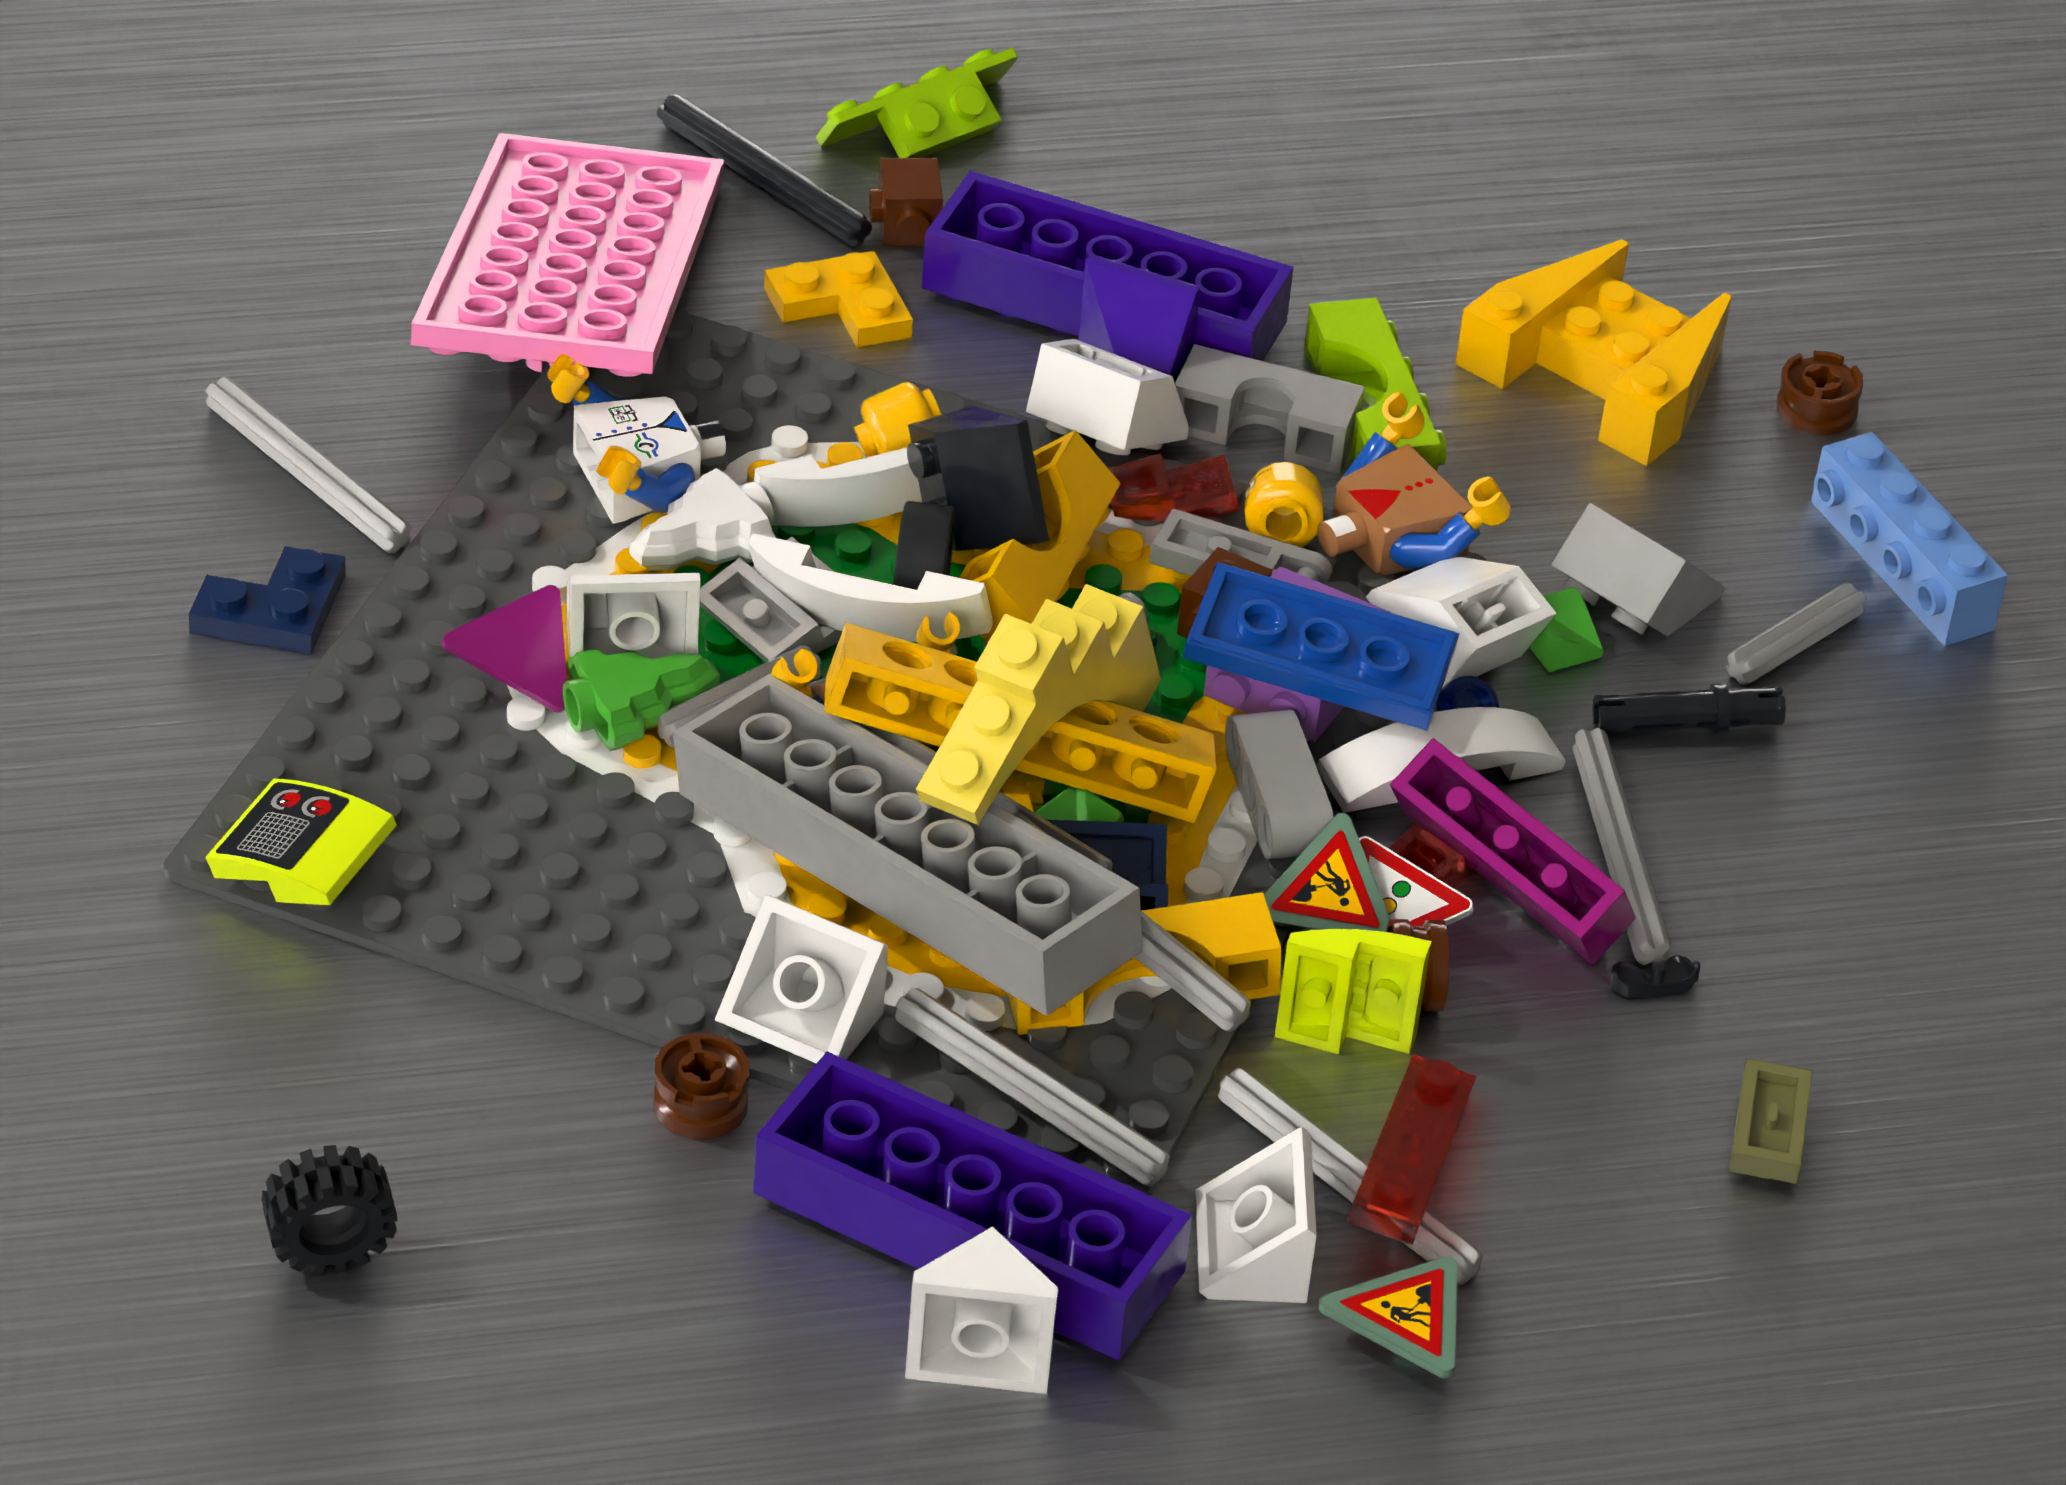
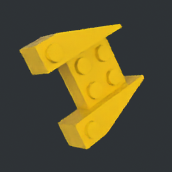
[1455,239,1732,467]

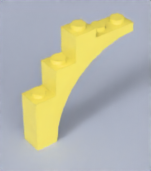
[916,584,1161,825]

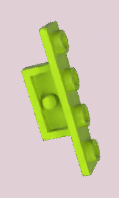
[816,47,1019,158]

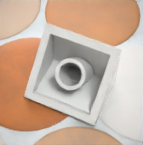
[715,894,888,1063]
[1195,1126,1317,1303]
[905,1227,1058,1394]

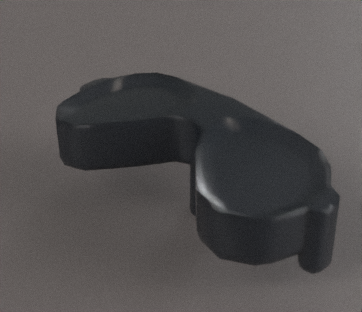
[1609,955,1701,998]

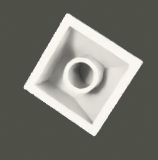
[566,573,700,680]

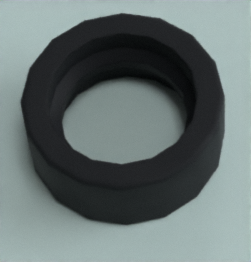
[893,501,956,590]

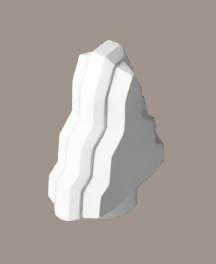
[629,468,776,570]

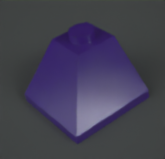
[1079,254,1200,383]

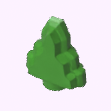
[563,649,720,752]

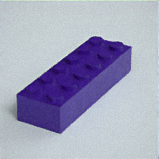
[921,171,1294,361]
[753,1051,1192,1361]

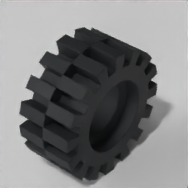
[261,1145,398,1275]

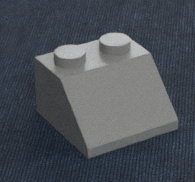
[1551,502,1726,637]

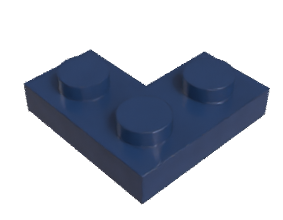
[189,546,346,654]

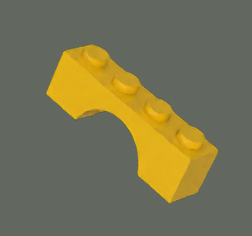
[959,430,1121,644]
[1006,892,1281,1035]

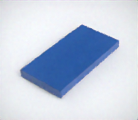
[1183,562,1460,731]

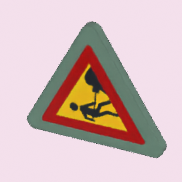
[1264,813,1390,932]
[1319,1256,1458,1378]

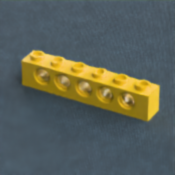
[824,622,1217,823]

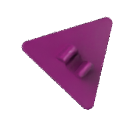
[441,585,567,712]

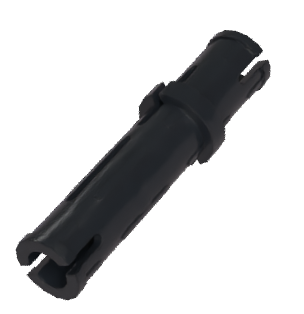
[1592,683,1786,734]

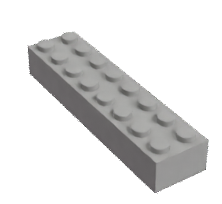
[673,674,1142,1016]

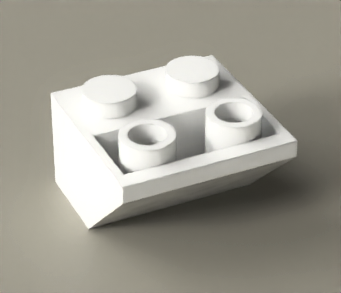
[1026,339,1189,455]
[1366,556,1557,692]

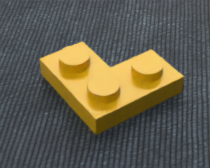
[764,251,913,348]

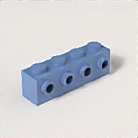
[1811,432,2008,646]

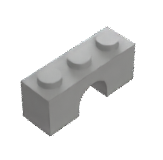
[1175,344,1365,475]

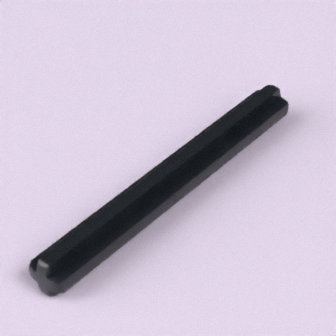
[657,94,872,246]

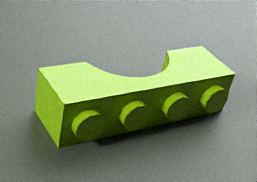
[1303,297,1447,471]

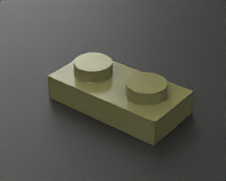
[1729,1058,1813,1184]

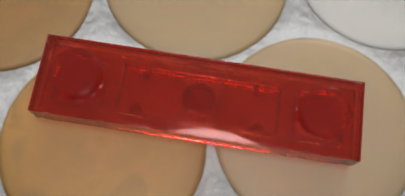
[1347,1054,1476,1245]

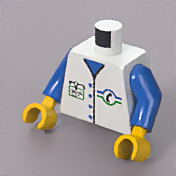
[547,354,726,524]

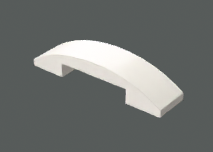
[754,448,922,527]
[748,533,994,642]
[1316,707,1566,813]

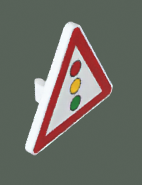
[1359,836,1474,926]

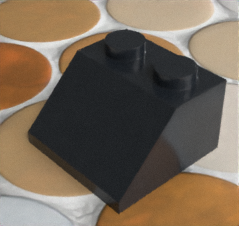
[907,406,1049,551]

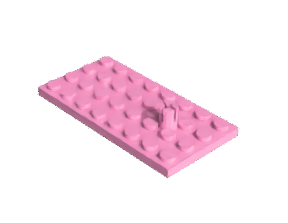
[411,133,724,377]

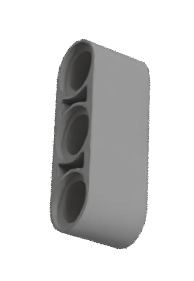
[1225,709,1334,860]

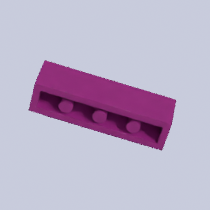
[1389,738,1636,965]

